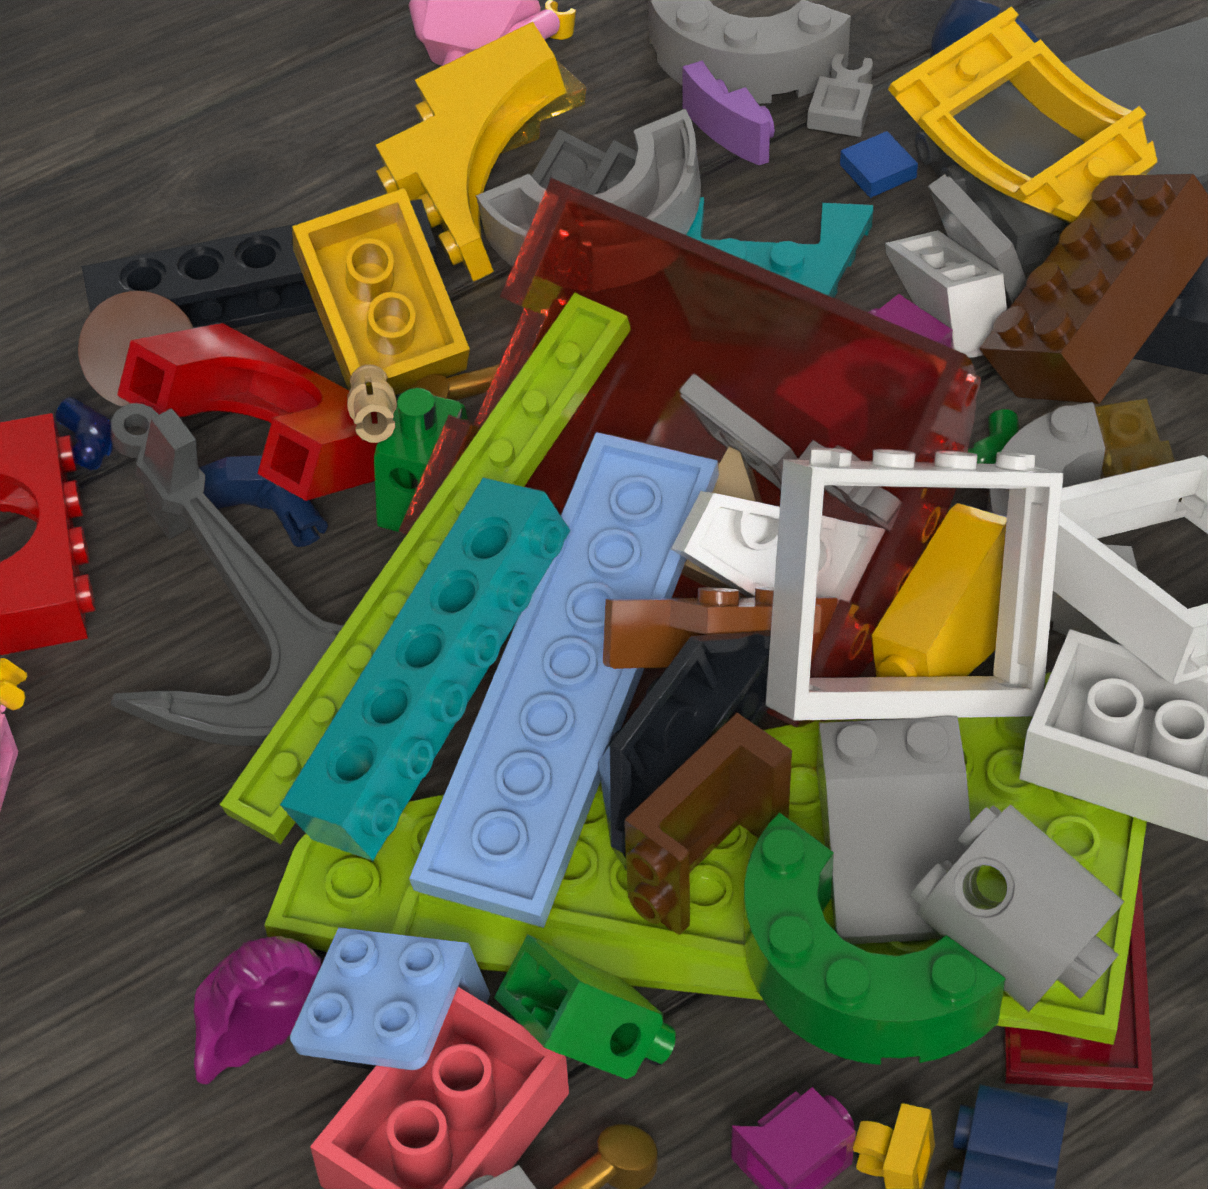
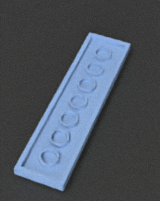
[409,432,719,928]

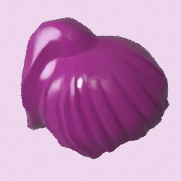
[193,936,323,1085]

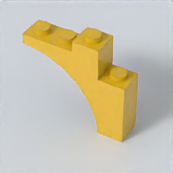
[376,21,567,282]

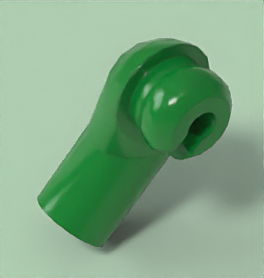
[962,409,1019,464]

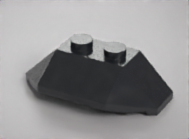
[598,630,771,871]

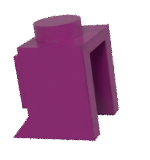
[731,1087,856,1189]

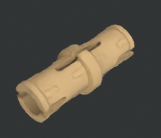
[347,365,397,443]

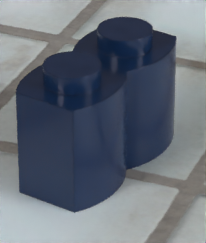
[944,1084,1068,1189]

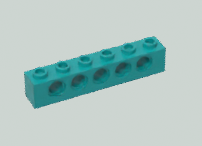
[280,478,571,861]

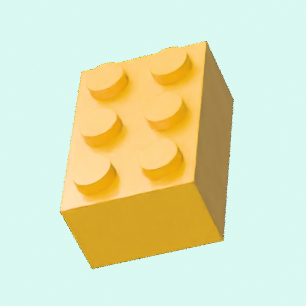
[292,188,470,395]

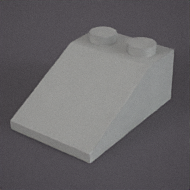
[817,716,971,944]

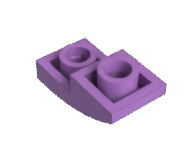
[682,61,775,165]

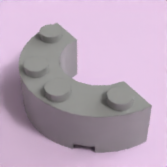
[648,0,851,104]
[476,109,701,286]
[987,402,1138,645]

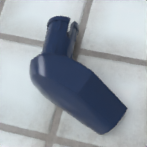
[199,456,328,547]

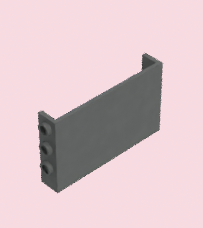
[915,17,1208,274]

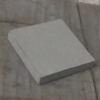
[928,174,1027,309]
[679,373,798,490]

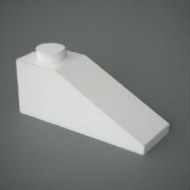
[885,230,1007,358]

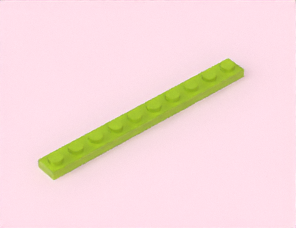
[220,293,631,845]

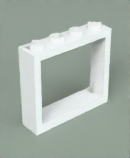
[766,448,1063,720]
[1053,455,1208,685]

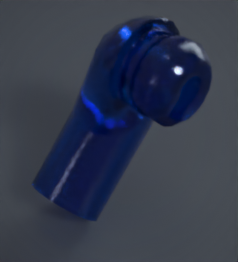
[56,397,113,470]

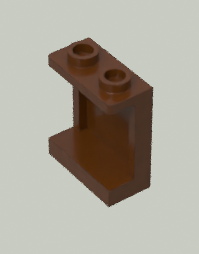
[625,713,792,935]

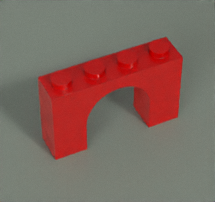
[117,323,378,501]
[0,413,96,655]

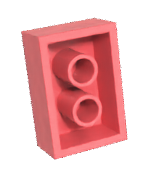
[310,987,569,1189]

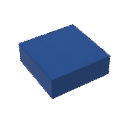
[840,131,918,198]

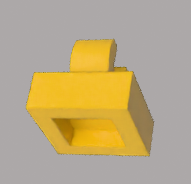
[853,1103,935,1189]

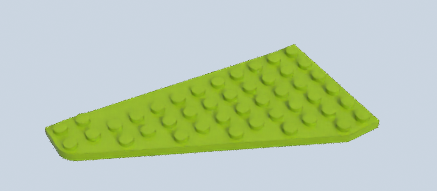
[264,672,1147,1045]

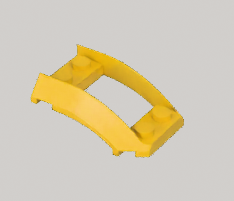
[888,7,1158,224]

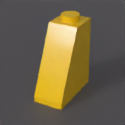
[872,503,1007,677]

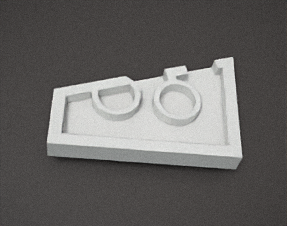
[671,491,886,627]

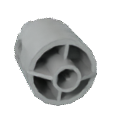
[910,805,1124,1012]

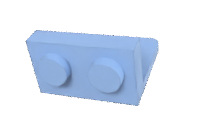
[290,927,490,1070]

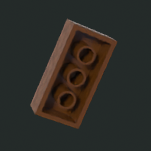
[979,174,1208,404]

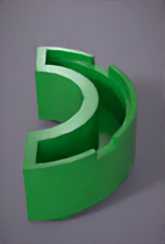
[744,812,1006,1065]

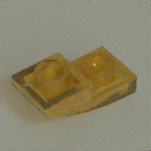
[1094,398,1182,501]

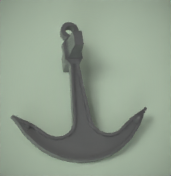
[110,403,419,746]

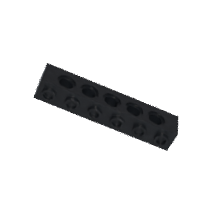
[81,199,439,328]

